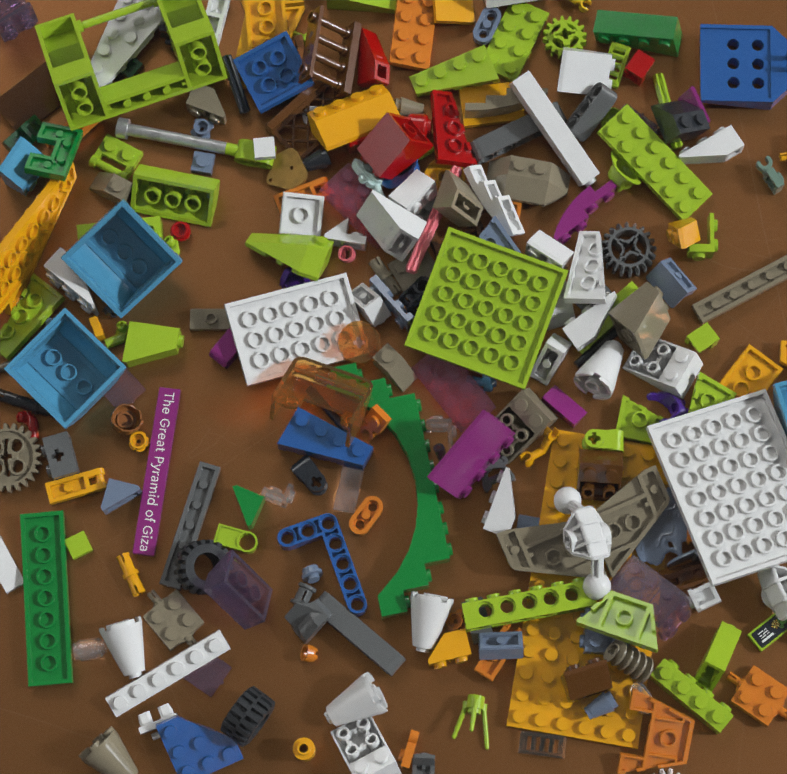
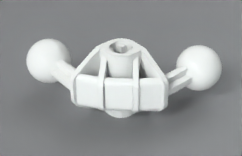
[554,487,612,600]
[757,565,787,621]

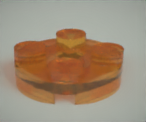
[337,321,381,364]

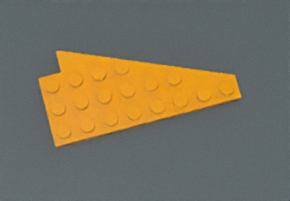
[0,162,77,315]

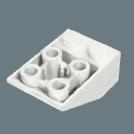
[356,190,427,262]
[43,247,99,316]
[623,339,703,399]
[330,717,402,774]

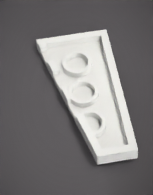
[563,231,606,304]

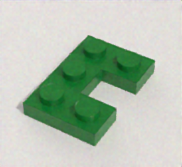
[24,122,83,181]

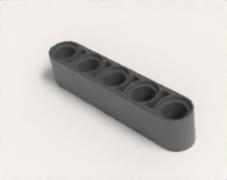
[470,102,567,164]
[318,591,406,677]

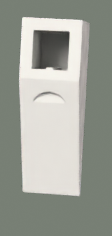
[678,125,745,164]
[562,291,617,352]
[481,467,516,534]

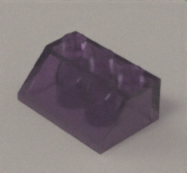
[204,550,273,630]

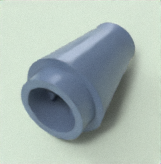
[584,691,618,720]

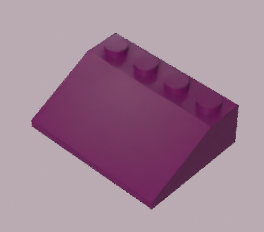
[427,409,516,499]

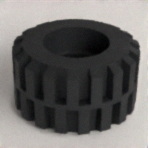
[174,539,233,595]
[220,686,275,747]

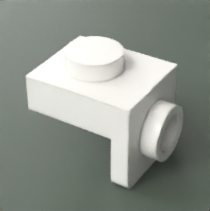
[686,582,722,613]

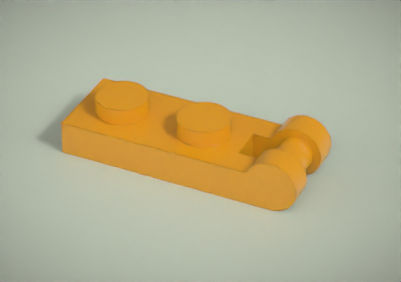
[45,468,108,505]

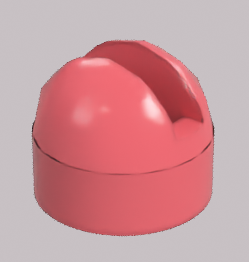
[338,245,356,263]

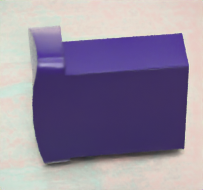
[279,267,312,288]

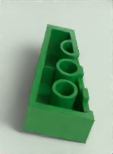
[593,10,683,57]

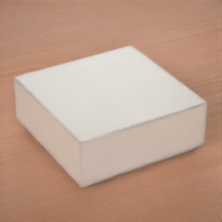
[253,137,276,160]

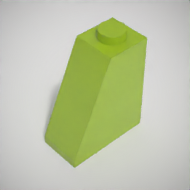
[122,321,184,367]
[694,621,742,692]

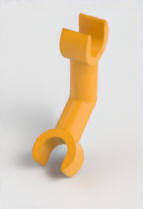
[520,426,560,467]

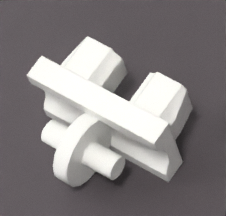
[138,703,178,740]

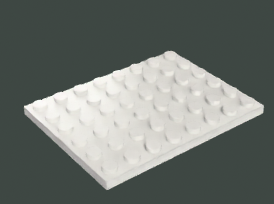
[646,389,787,587]

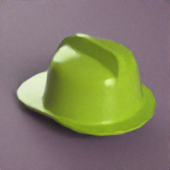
[608,150,641,192]

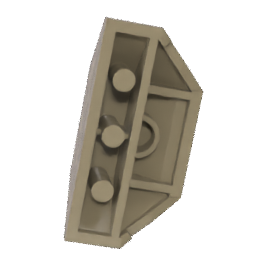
[486,155,571,207]

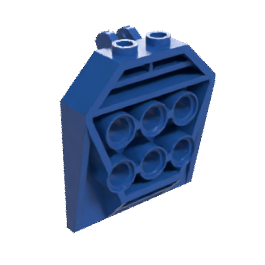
[700,24,787,110]

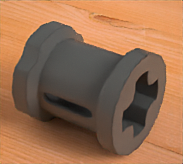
[290,582,317,605]

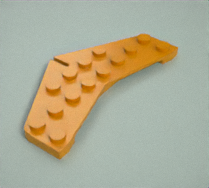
[235,0,305,89]

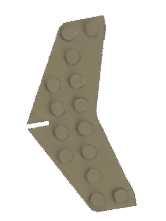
[496,465,670,578]

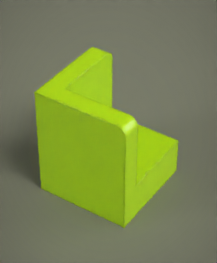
[685,322,720,353]

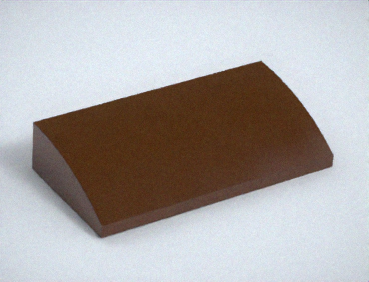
[0,62,61,131]

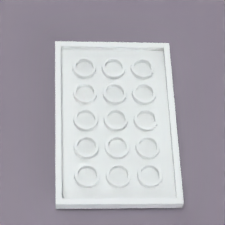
[224,273,370,387]

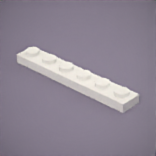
[105,629,231,717]

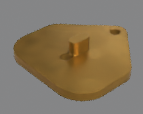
[266,148,308,190]

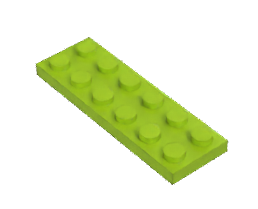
[597,104,713,220]

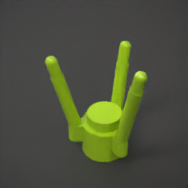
[452,694,489,750]

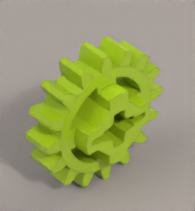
[542,16,587,60]

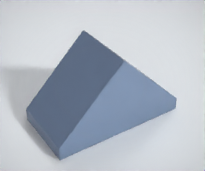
[101,478,142,515]

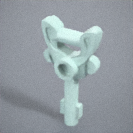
[351,158,385,197]

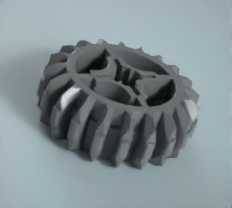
[602,222,657,278]

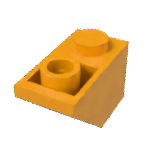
[666,217,701,249]
[428,628,472,669]

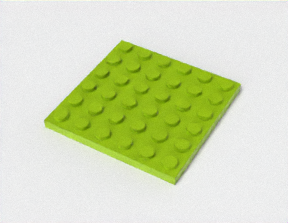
[404,227,569,390]

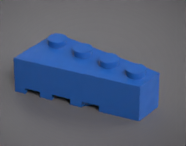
[277,407,374,471]

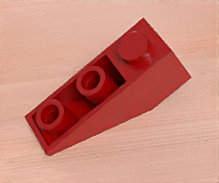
[357,27,390,89]

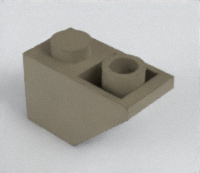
[186,86,227,125]

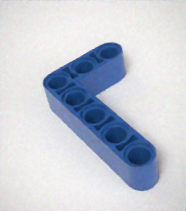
[277,513,367,617]

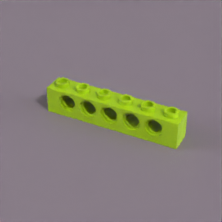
[461,577,596,632]

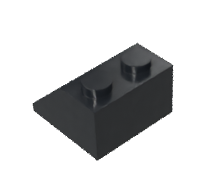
[651,100,710,144]

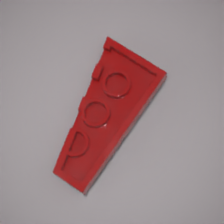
[430,90,477,167]

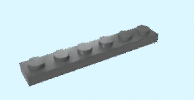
[159,461,221,591]

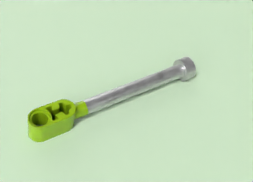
[115,117,277,169]

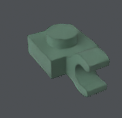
[756,156,784,195]

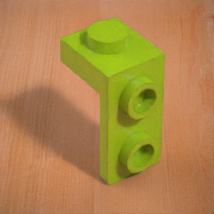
[687,213,718,261]

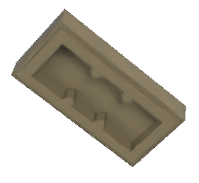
[190,309,230,331]

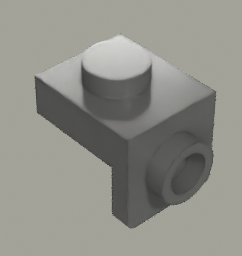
[412,753,435,774]

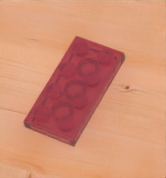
[319,163,381,250]
[411,355,497,434]

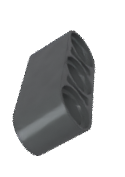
[566,82,617,142]

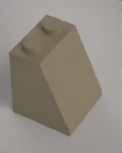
[608,282,671,360]

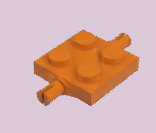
[726,665,787,727]

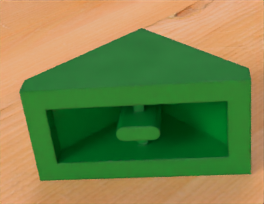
[232,485,265,530]

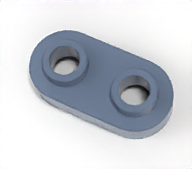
[473,7,501,45]

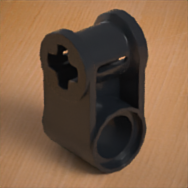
[399,276,429,317]
[290,454,328,496]

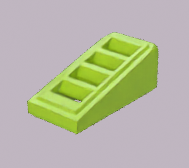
[608,42,631,89]

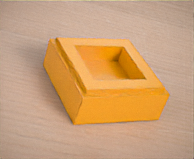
[89,316,106,342]

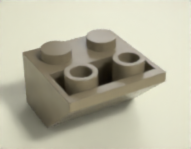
[433,170,483,227]

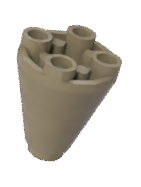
[79,726,139,774]

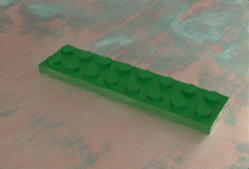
[20,510,74,688]

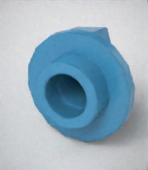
[467,375,497,392]

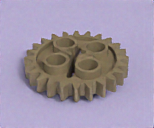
[0,423,43,493]

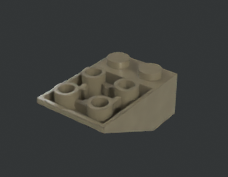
[496,388,558,464]

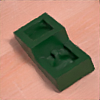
[1,114,42,152]

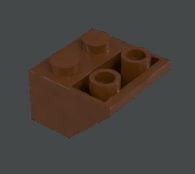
[576,449,623,501]
[560,657,613,703]

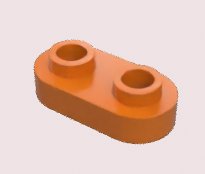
[349,496,383,536]

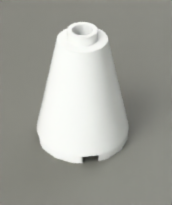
[574,340,624,400]
[410,591,454,653]
[99,616,145,679]
[324,672,388,726]

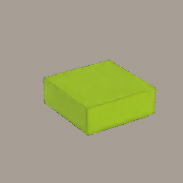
[65,530,93,560]

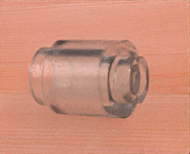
[73,637,107,662]

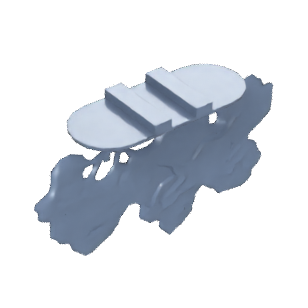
[635,487,700,567]

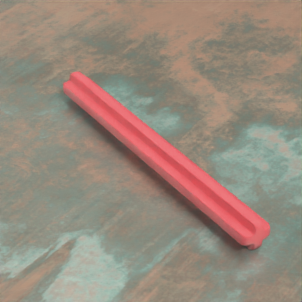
[405,165,462,274]

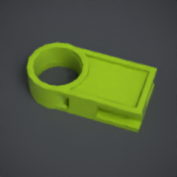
[214,523,258,554]

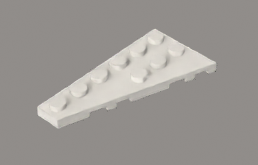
[91,0,164,87]

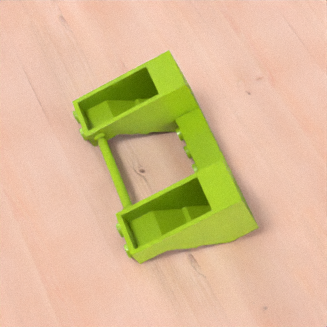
[35,0,228,131]

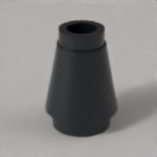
[302,149,332,172]

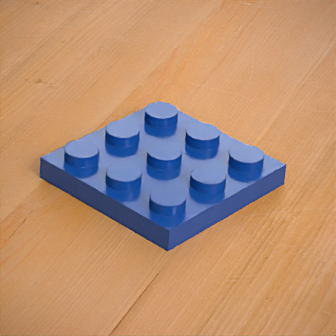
[233,31,315,114]

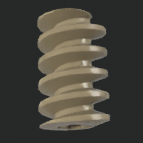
[603,639,654,683]

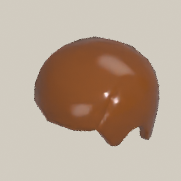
[110,403,143,436]

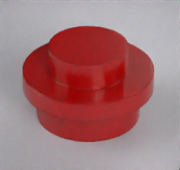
[170,221,191,242]

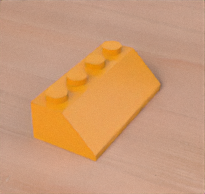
[307,84,400,151]

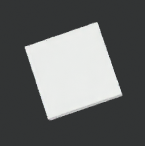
[279,192,325,236]

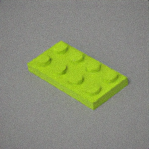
[487,2,549,82]

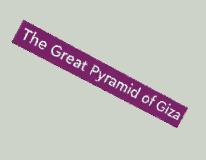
[133,387,181,557]

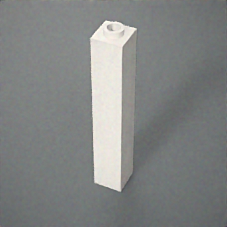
[509,70,600,187]

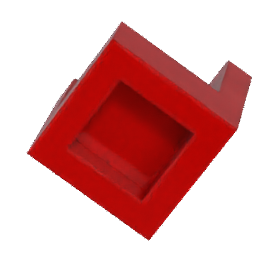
[623,49,655,86]

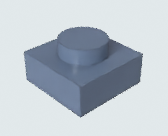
[191,151,215,176]

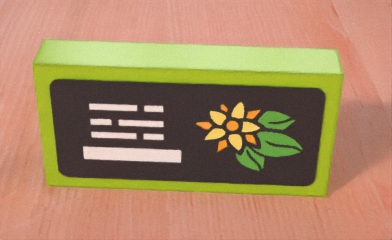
[747,613,787,652]

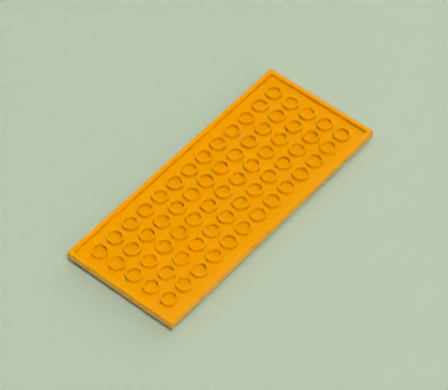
[506,430,670,749]

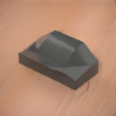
[285,599,333,644]

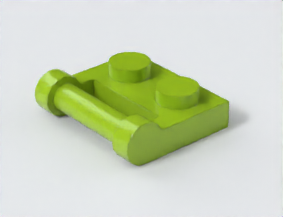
[89,134,144,180]

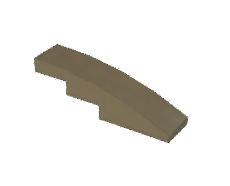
[464,88,548,118]

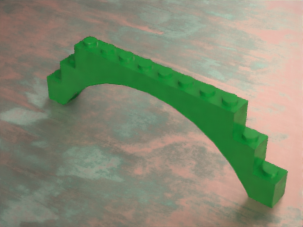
[331,363,453,620]

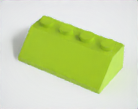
[130,164,220,227]

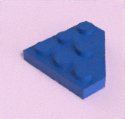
[156,715,244,774]

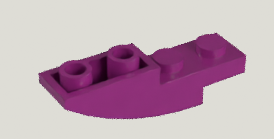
[553,180,616,245]

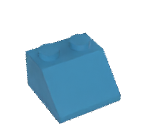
[0,136,44,196]

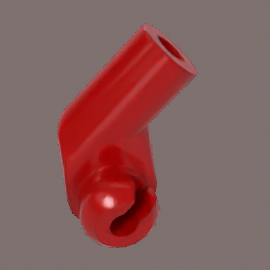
[16,410,39,438]

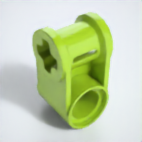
[582,429,624,453]

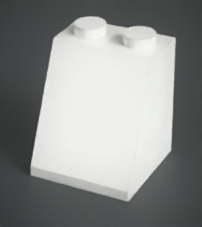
[557,47,616,94]

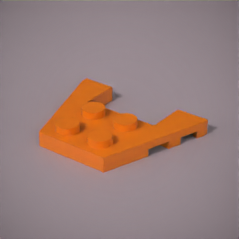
[616,688,695,774]

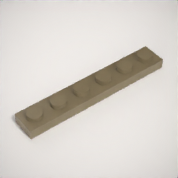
[691,255,787,325]

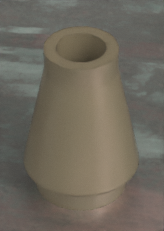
[394,97,424,116]

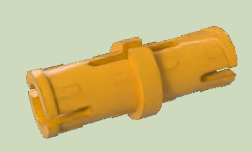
[116,552,146,597]

